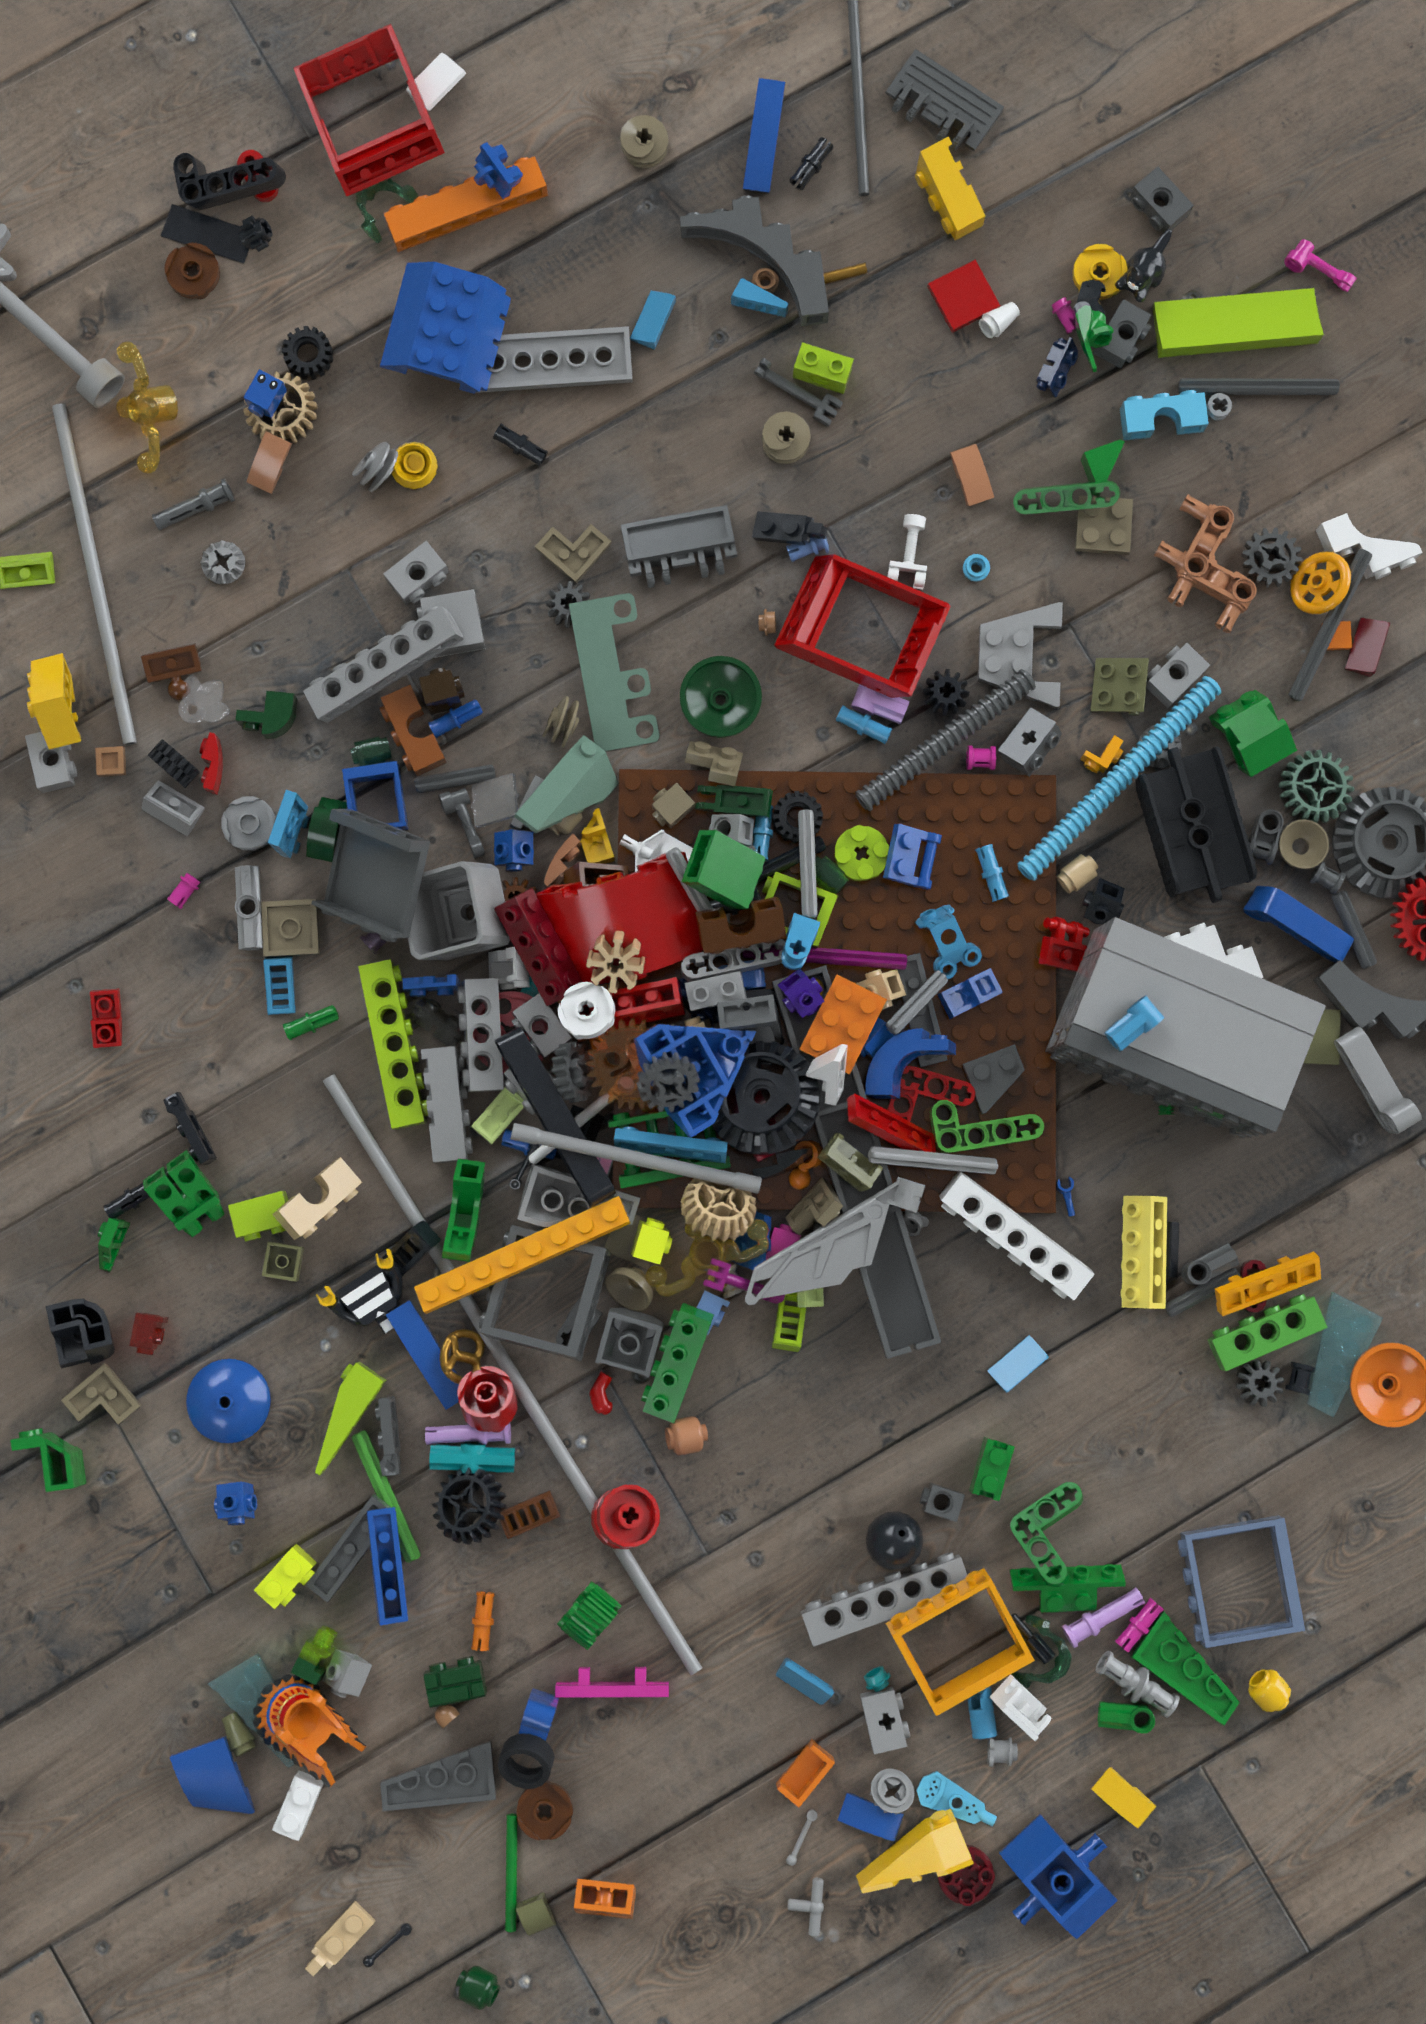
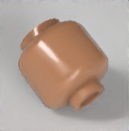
[665,1416,708,1455]

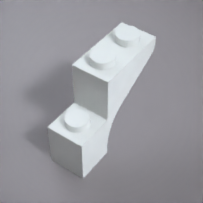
[1316,513,1422,579]
[1164,923,1263,978]

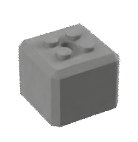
[408,861,510,961]

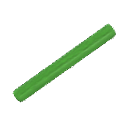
[352,1430,421,1563]

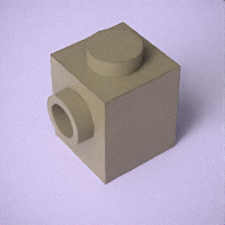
[652,783,695,829]

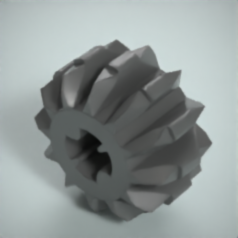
[546,581,590,628]
[1236,1359,1284,1407]

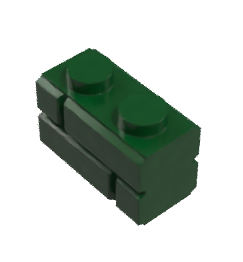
[423,1656,487,1708]

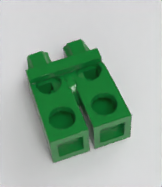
[143,1150,225,1237]

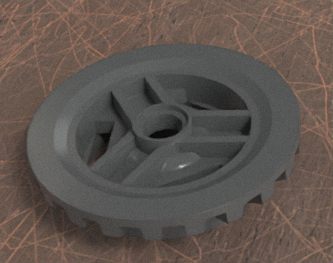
[1332,787,1426,899]

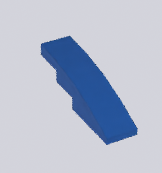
[743,78,785,193]
[386,1300,459,1410]

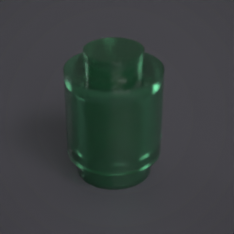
[350,736,392,766]
[815,856,849,894]

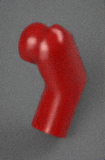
[589,1372,613,1415]

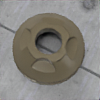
[1278,819,1329,870]
[605,1267,653,1312]

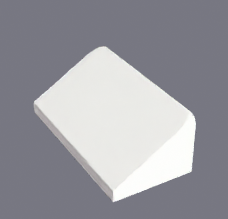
[406,53,466,111]

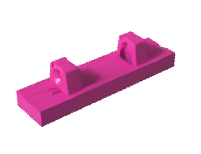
[555,1667,669,1697]

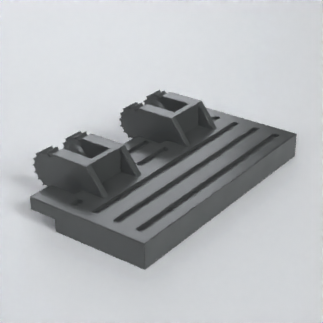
[885,49,1004,151]
[621,505,737,588]

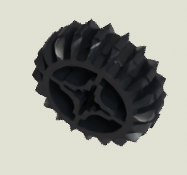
[432,1467,508,1545]

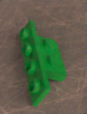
[1010,1564,1126,1613]

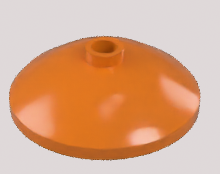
[1350,1343,1426,1427]

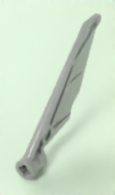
[745,1177,925,1305]

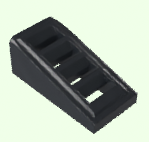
[382,1220,441,1277]

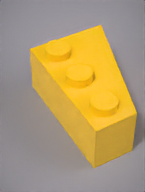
[915,136,985,241]
[27,653,81,750]

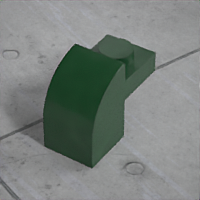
[235,691,298,739]
[306,797,348,862]

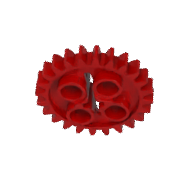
[1390,875,1426,961]

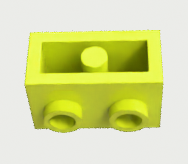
[630,1217,673,1265]
[254,1544,317,1609]

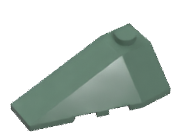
[514,735,619,833]

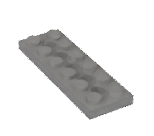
[475,326,633,393]

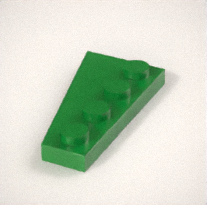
[1130,1611,1240,1726]

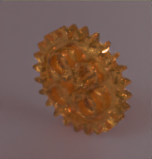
[586,1018,656,1110]

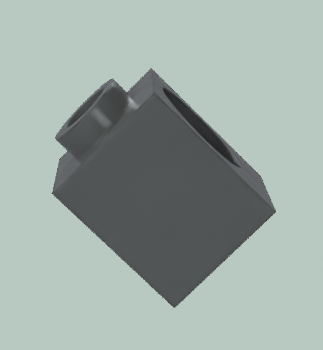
[920,1482,965,1522]

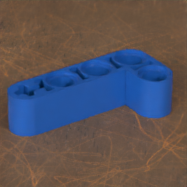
[1243,886,1354,963]
[518,1688,559,1741]

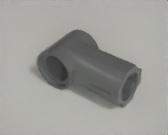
[1181,1243,1239,1286]

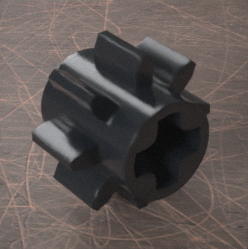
[239,215,273,252]

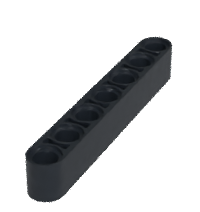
[495,1026,616,1207]

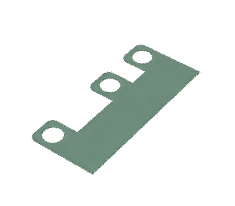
[569,593,659,751]

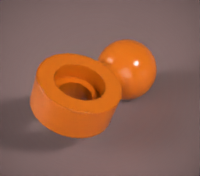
[789,1140,822,1190]

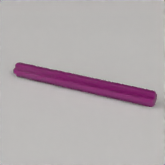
[742,946,907,970]

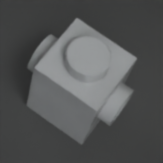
[322,1649,372,1698]

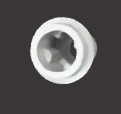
[979,302,1020,338]

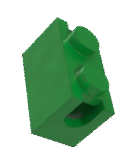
[969,1437,1015,1501]

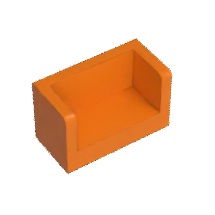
[776,1739,835,1808]

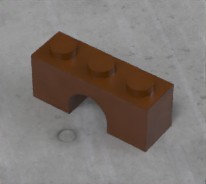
[695,897,786,954]

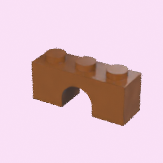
[379,684,447,776]

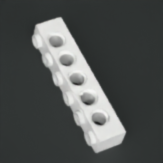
[939,1171,1094,1300]

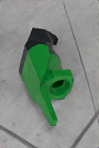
[1073,280,1114,372]

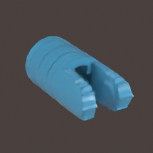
[967,1686,997,1739]

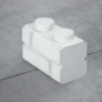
[272,1771,324,1841]

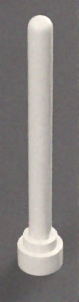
[529,1068,637,1164]

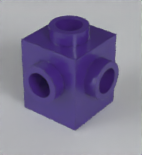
[777,968,825,1018]

